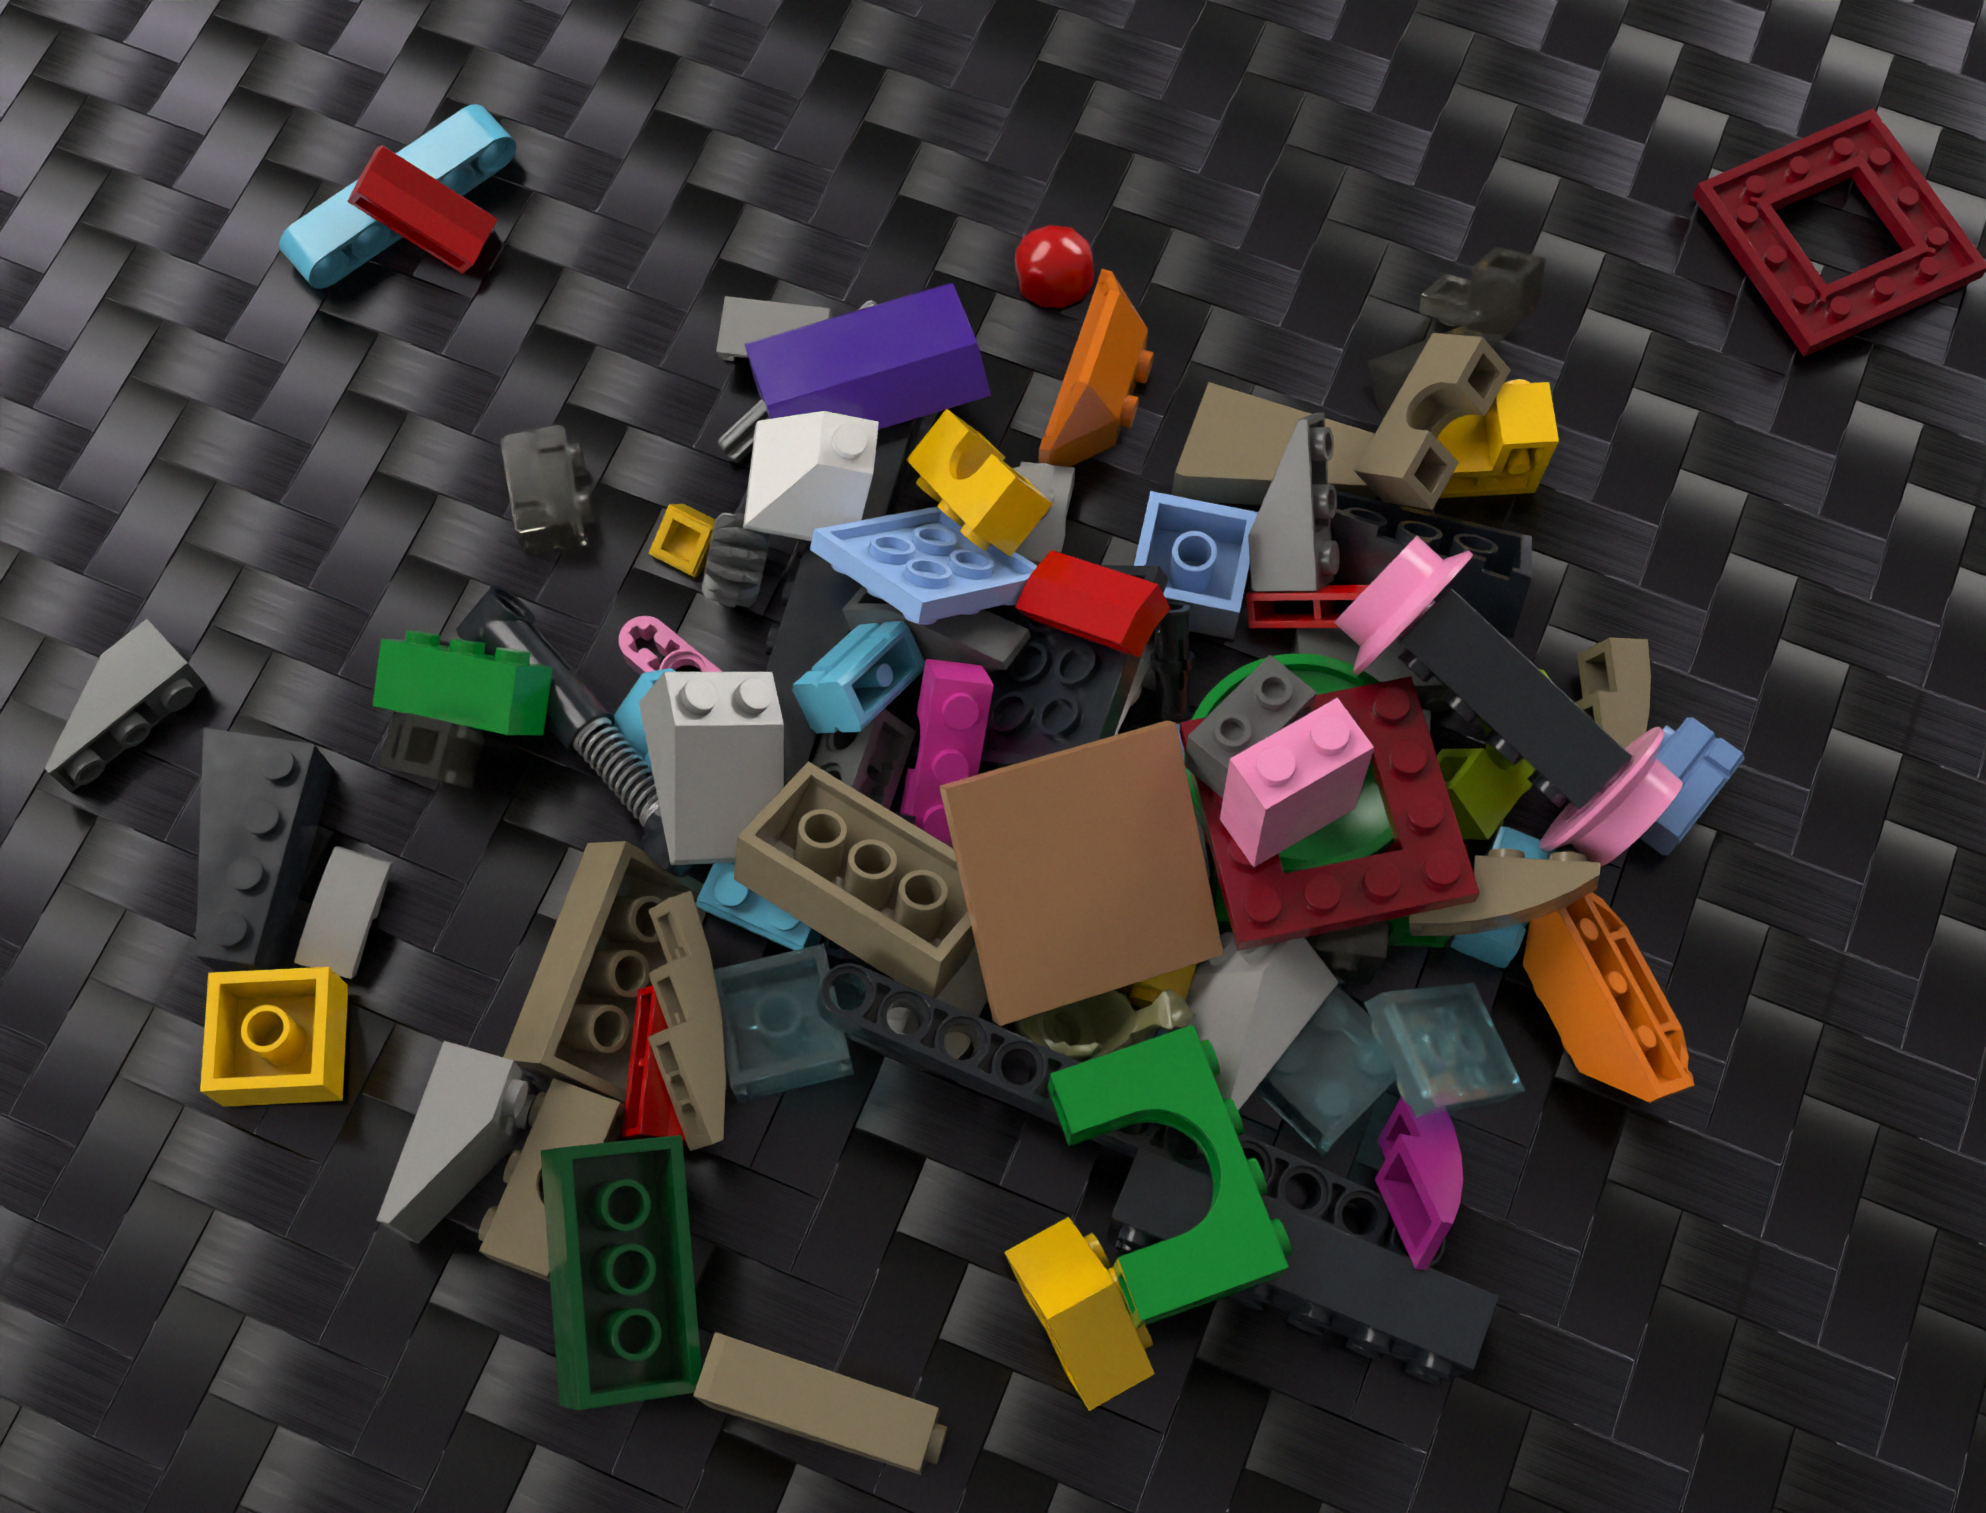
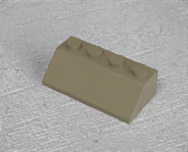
[734,761,975,998]
[503,841,706,1105]

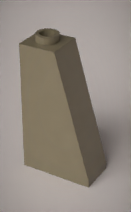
[1172,382,1377,505]
[693,1332,948,1475]

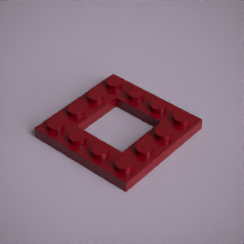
[1693,108,1986,357]
[1179,676,1480,951]

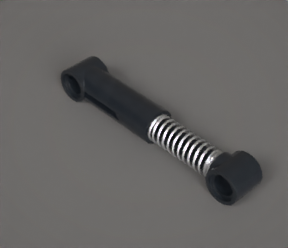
[456,585,696,878]

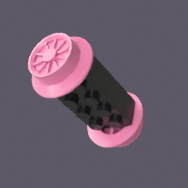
[1334,536,1683,867]

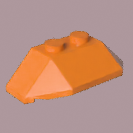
[1039,269,1154,467]
[1523,892,1695,1103]

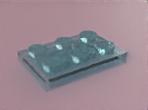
[1364,983,1525,1117]

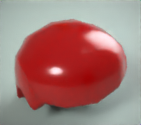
[1015,225,1094,308]

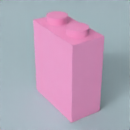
[1220,698,1374,868]

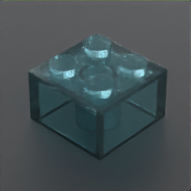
[713,944,854,1102]
[1255,985,1416,1157]

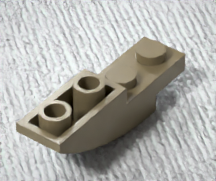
[1409,848,1600,936]

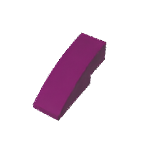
[1375,1096,1463,1270]

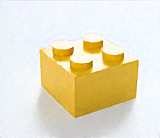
[200,967,348,1107]

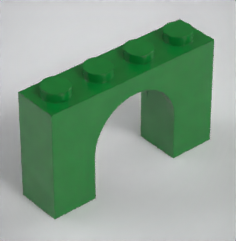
[1047,1024,1292,1329]

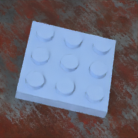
[810,507,1037,625]

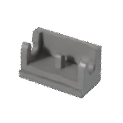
[716,296,833,361]

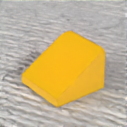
[648,504,715,577]

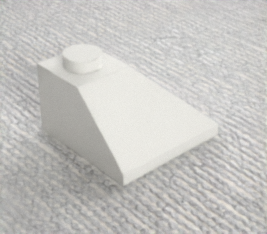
[743,411,879,541]

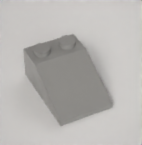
[639,672,784,865]
[1176,933,1339,1110]
[377,1041,537,1243]

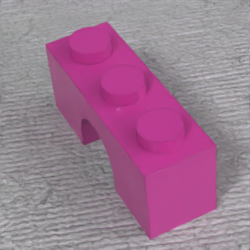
[900,659,994,849]

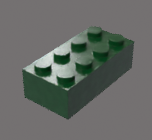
[540,1135,702,1410]

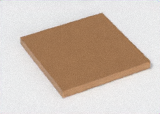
[939,720,1224,1026]

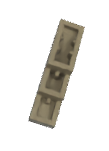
[648,891,726,1151]

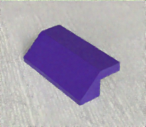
[744,283,991,430]

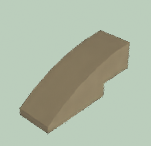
[1575,637,1651,749]

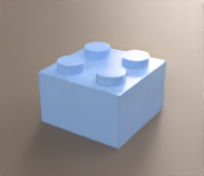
[1134,491,1258,640]

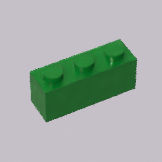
[372,630,553,735]

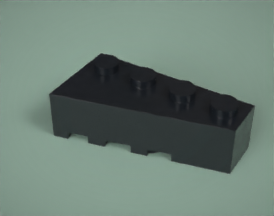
[1330,490,1532,639]
[195,728,334,972]

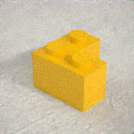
[1437,379,1559,498]
[1004,1217,1155,1411]

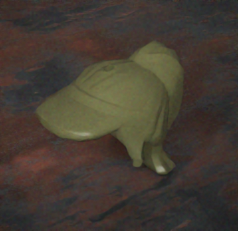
[1013,989,1195,1063]

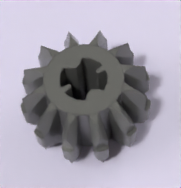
[702,512,770,608]

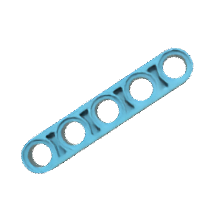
[279,104,516,289]

